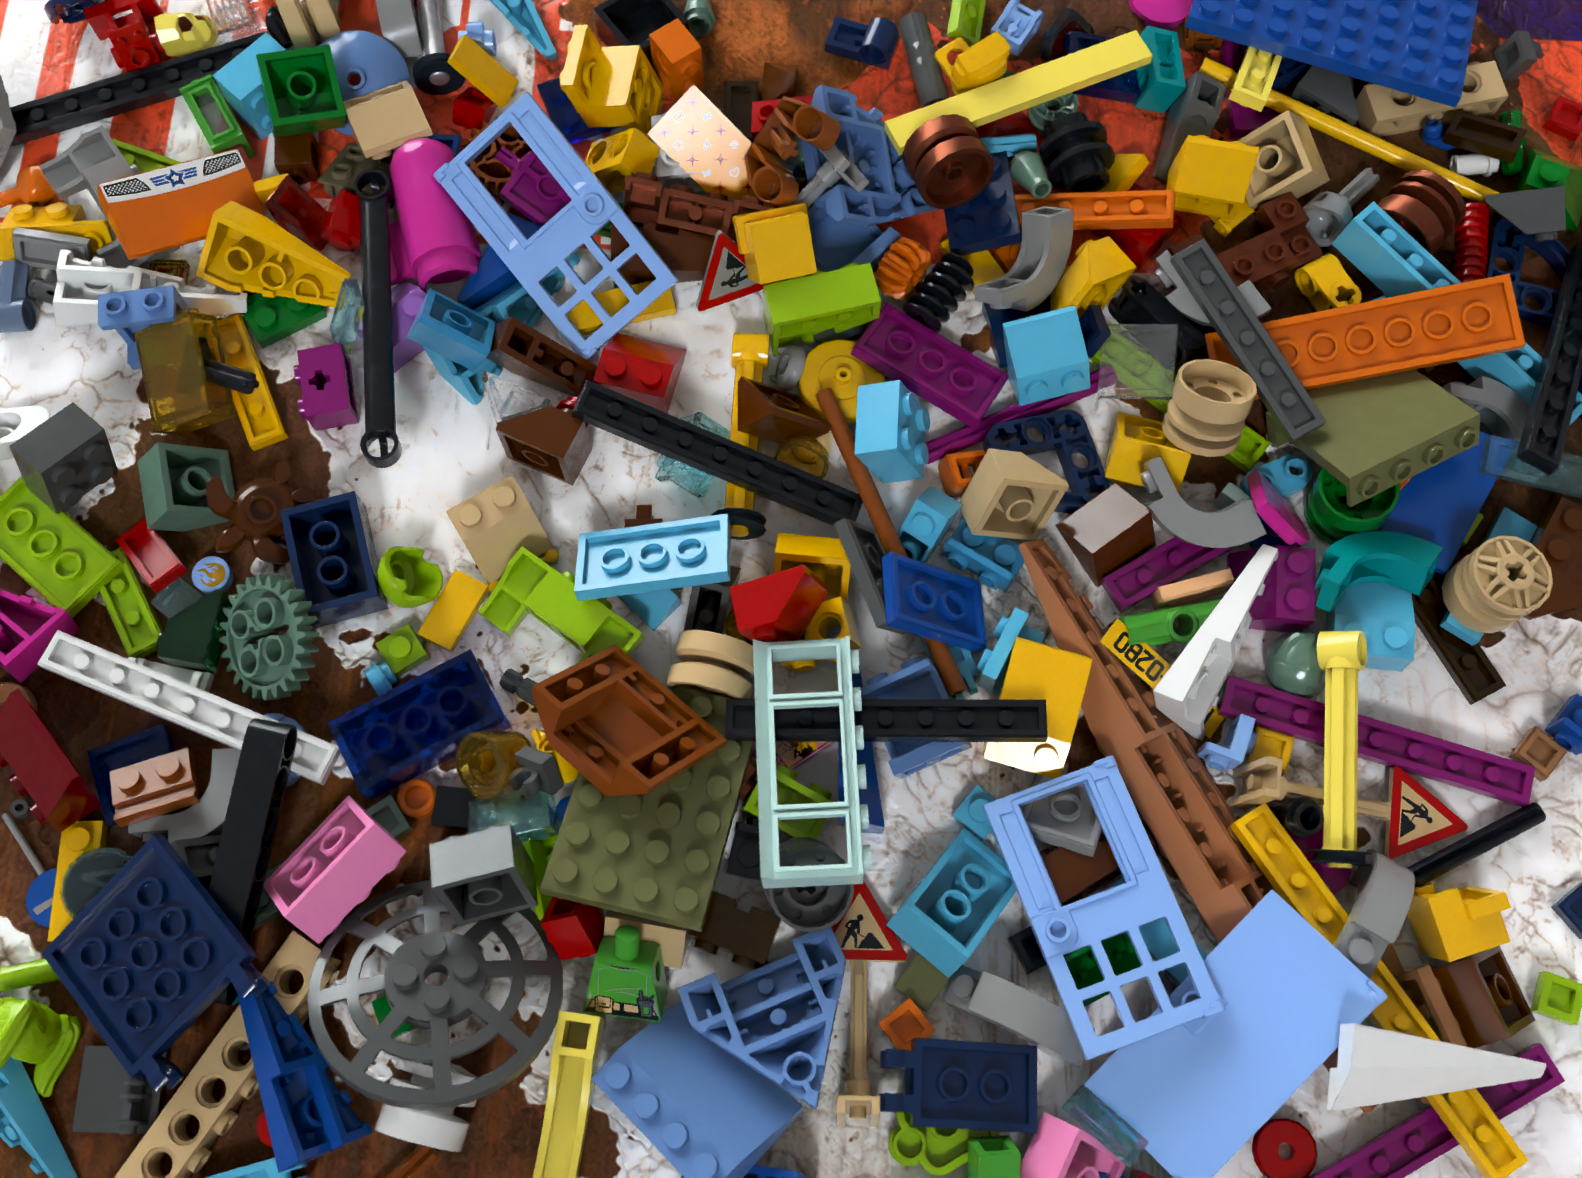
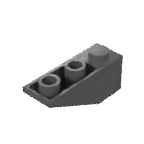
[1152,71,1227,184]

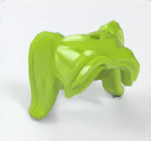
[0,997,82,1097]

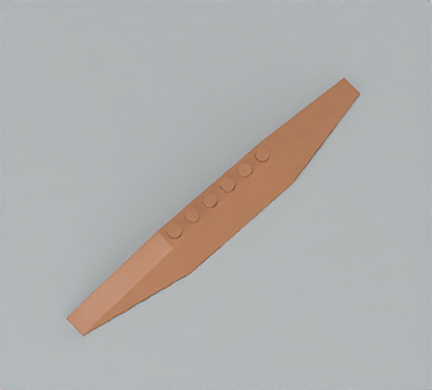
[1019,539,1378,1114]

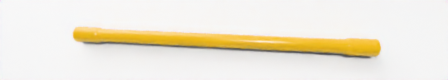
[1199,57,1500,205]

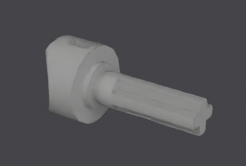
[1302,168,1380,247]

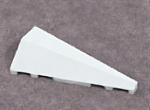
[53,249,247,326]
[1327,1023,1546,1111]

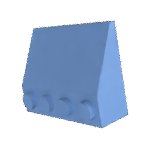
[591,1000,805,1178]

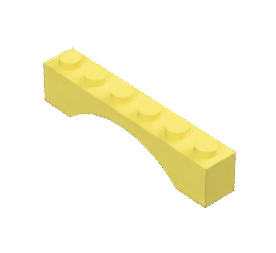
[532,1010,606,1178]

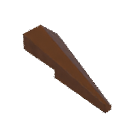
[611,222,715,288]

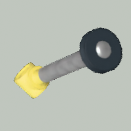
[413,0,465,95]

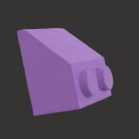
[348,281,426,373]

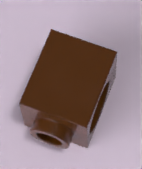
[274,132,320,185]

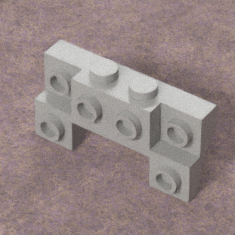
[39,125,180,270]

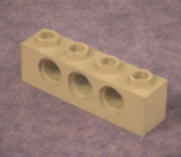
[1356,60,1509,137]

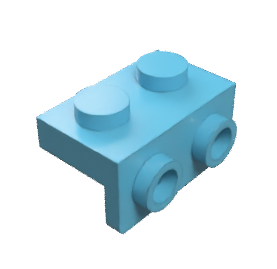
[976,607,1044,696]

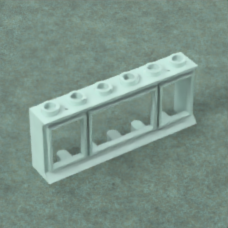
[753,636,871,889]

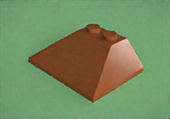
[531,644,727,796]

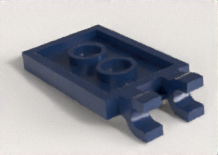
[879,1038,1037,1133]

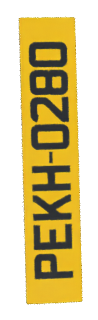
[1100,618,1225,738]

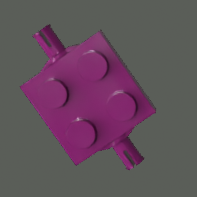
[495,146,572,226]

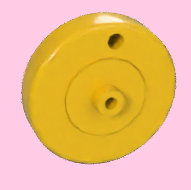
[798,339,886,425]

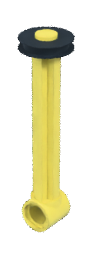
[1308,630,1372,869]

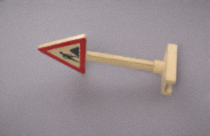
[1230,756,1468,859]
[831,882,908,1128]

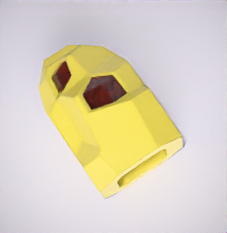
[154,12,219,57]

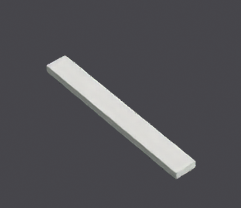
[37,630,342,786]

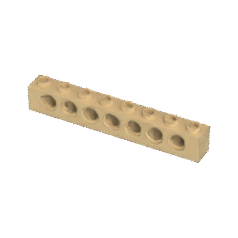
[114,931,342,1178]

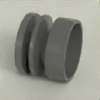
[762,836,854,932]

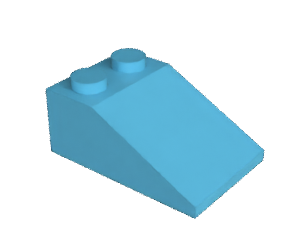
[1325,582,1415,672]
[886,827,1017,978]

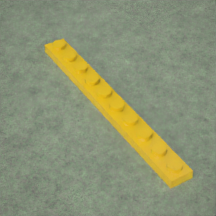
[1229,803,1529,1178]

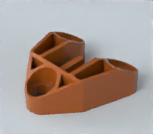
[744,96,840,208]

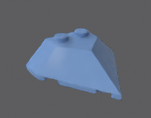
[677,927,846,1111]

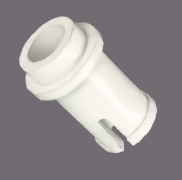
[1449,153,1499,177]

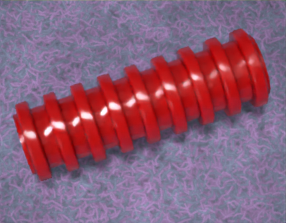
[1453,202,1490,283]

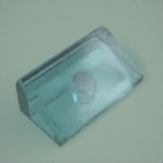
[1061,1084,1149,1168]

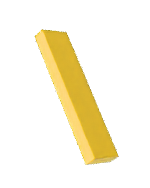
[206,313,288,451]

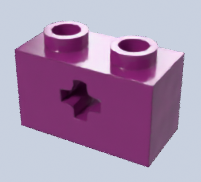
[294,343,359,431]

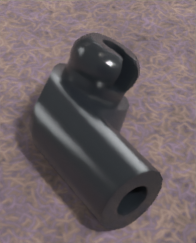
[265,6,293,49]

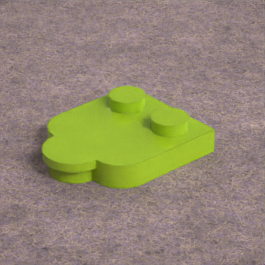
[888,1113,1001,1175]

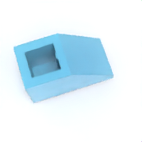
[897,485,963,563]

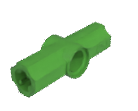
[1119,597,1223,646]

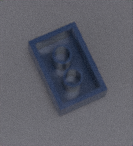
[280,491,389,629]

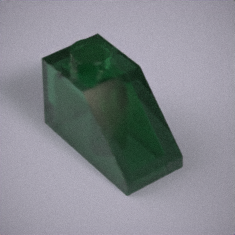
[157,590,232,673]

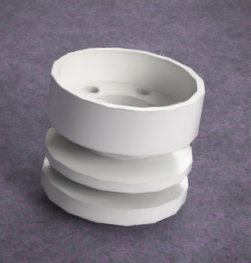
[375,1058,478,1152]

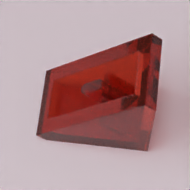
[264,175,329,252]

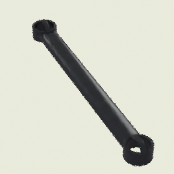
[354,169,402,468]

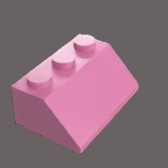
[263,795,407,944]
[1020,1112,1129,1178]

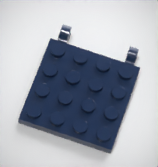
[42,835,271,1091]

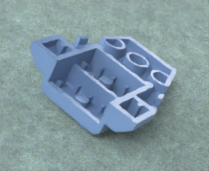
[800,84,940,227]

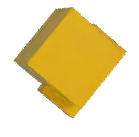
[732,202,817,285]
[1407,883,1511,962]

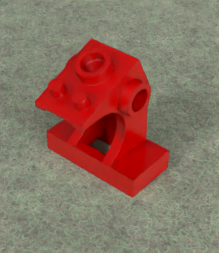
[83,0,165,72]

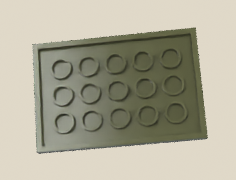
[540,683,755,932]

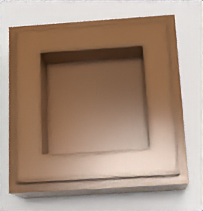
[1508,726,1568,782]

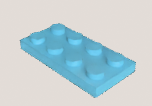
[574,513,731,601]

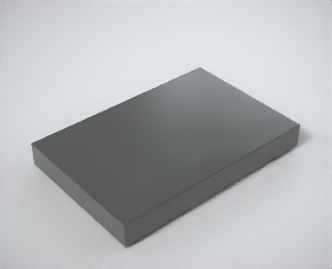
[834,518,908,635]

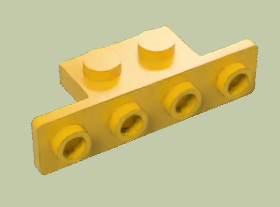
[0,202,115,261]

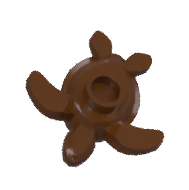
[206,460,318,564]

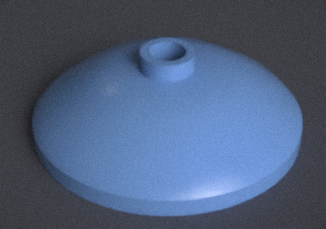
[319,30,412,137]

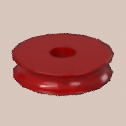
[1252,1118,1318,1178]

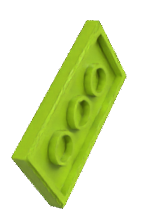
[0,476,124,618]

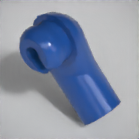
[1421,120,1456,151]

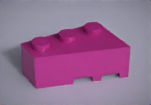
[0,588,80,683]

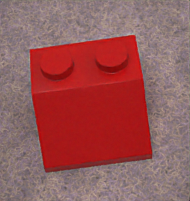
[593,333,687,414]
[729,564,828,642]

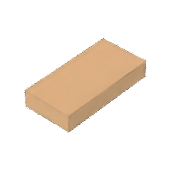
[1150,568,1234,610]

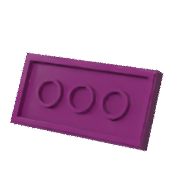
[850,303,1009,430]

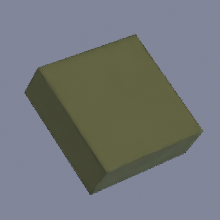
[893,953,950,1012]

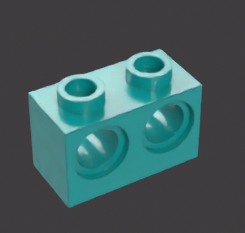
[1129,25,1186,113]

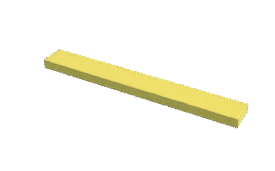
[884,30,1153,156]

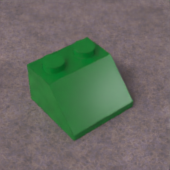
[256,45,346,137]

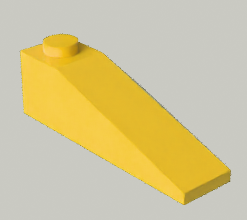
[195,200,352,308]

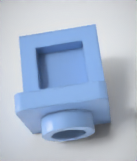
[1197,714,1257,771]

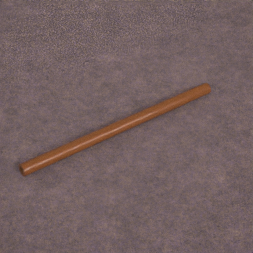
[815,388,967,697]

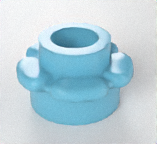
[363,660,397,697]

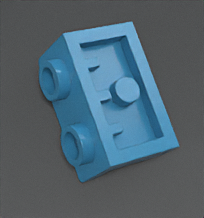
[942,517,1024,592]

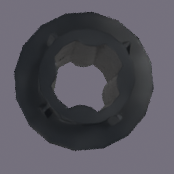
[1039,111,1115,193]

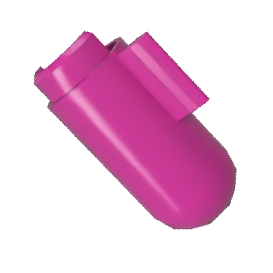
[389,137,482,294]

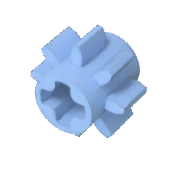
[458,21,497,56]

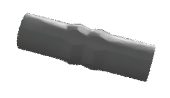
[899,12,949,108]

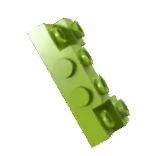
[478,546,644,663]

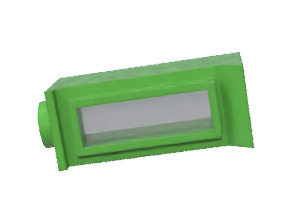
[179,74,256,158]

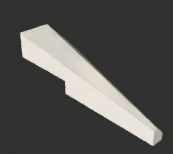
[1153,544,1278,740]

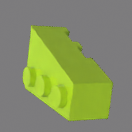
[763,263,881,357]

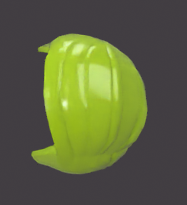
[377,546,443,608]

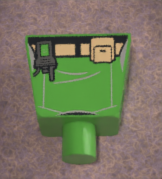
[583,925,668,1022]

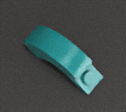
[1315,531,1444,613]

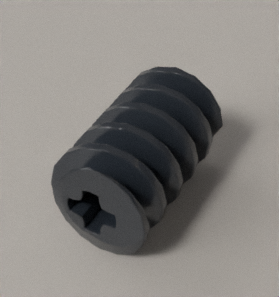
[902,252,975,332]

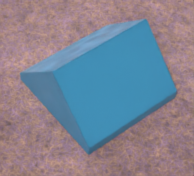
[407,288,496,371]

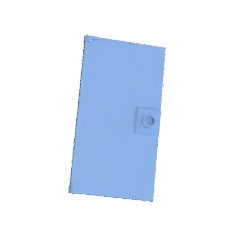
[1083,889,1388,1178]

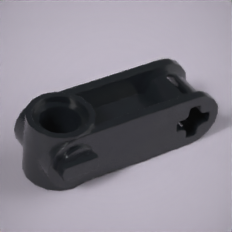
[1108,276,1206,373]

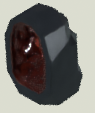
[1041,7,1095,63]

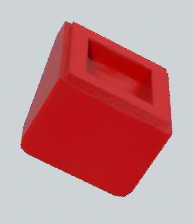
[452,87,497,130]

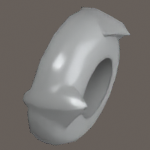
[768,345,806,391]

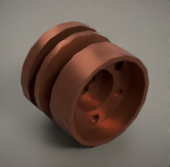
[1377,170,1466,255]

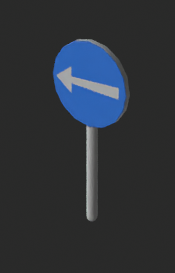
[2,812,57,928]

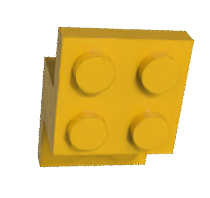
[560,25,664,142]

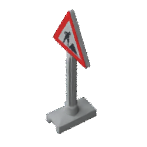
[696,144,869,311]

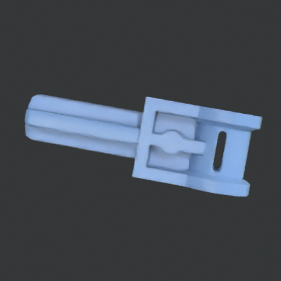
[990,0,1044,57]

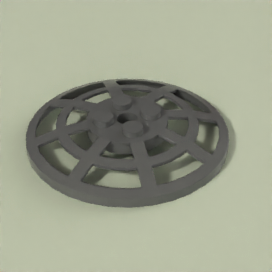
[307,880,563,1110]

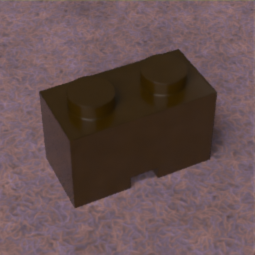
[688,891,782,970]

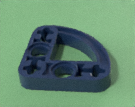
[1485,218,1570,327]
[983,410,1110,514]

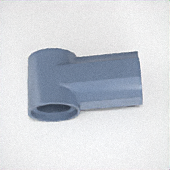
[0,260,36,333]

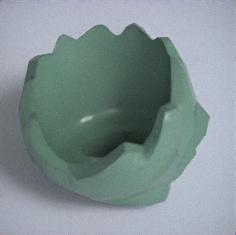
[1265,632,1325,699]

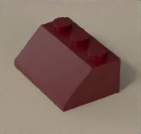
[0,689,102,833]

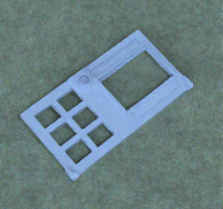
[433,91,679,361]
[983,755,1226,1061]

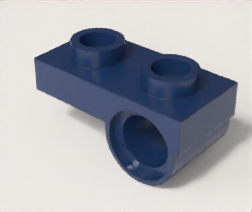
[825,16,900,70]

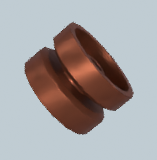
[902,114,994,209]

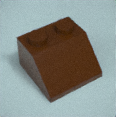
[495,406,592,486]
[1432,946,1535,1048]

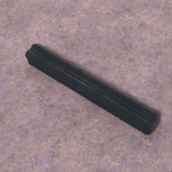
[1407,802,1546,888]

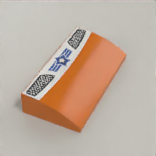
[98,149,267,260]

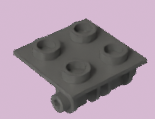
[72,1045,168,1134]

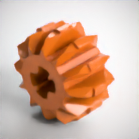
[874,237,931,301]

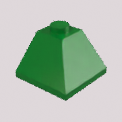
[1513,148,1582,232]

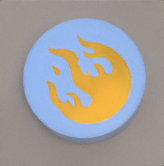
[192,556,234,596]

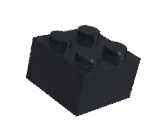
[593,0,689,67]

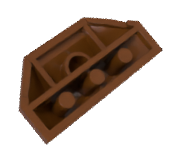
[1524,481,1582,620]

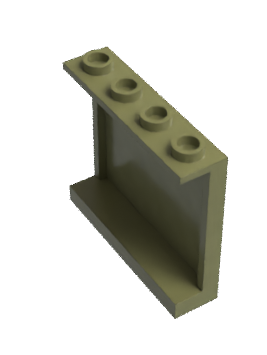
[1266,370,1480,507]

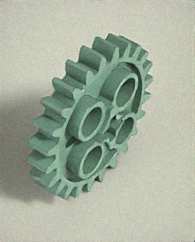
[219,574,320,701]

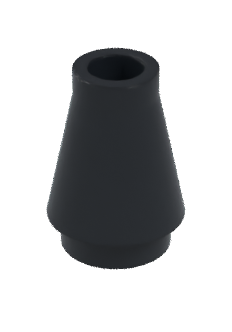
[1268,797,1324,837]

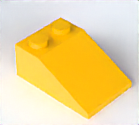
[983,637,1093,779]

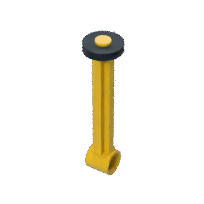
[711,332,770,540]

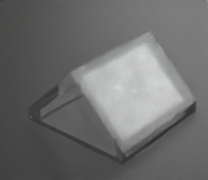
[481,370,553,425]

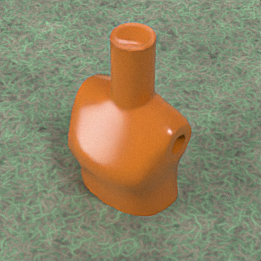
[0,165,57,208]

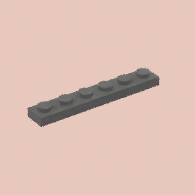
[1170,238,1326,444]

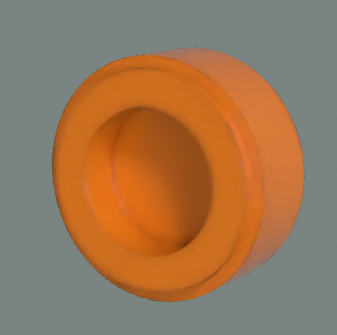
[397,778,437,819]

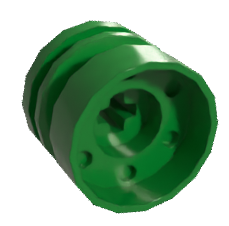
[1304,468,1400,545]

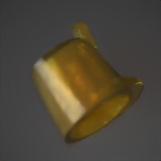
[456,731,532,799]

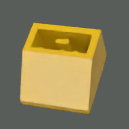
[1166,135,1259,220]

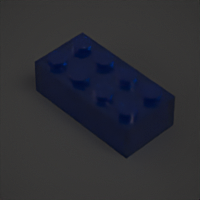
[327,649,512,800]

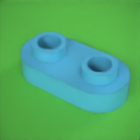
[1239,454,1312,498]

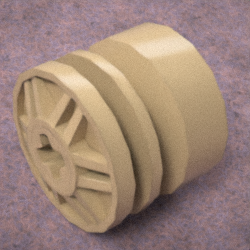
[1162,359,1257,457]
[1442,535,1553,634]

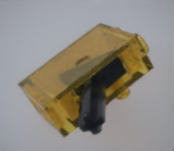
[134,308,259,435]

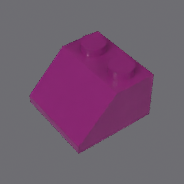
[1226,545,1316,633]

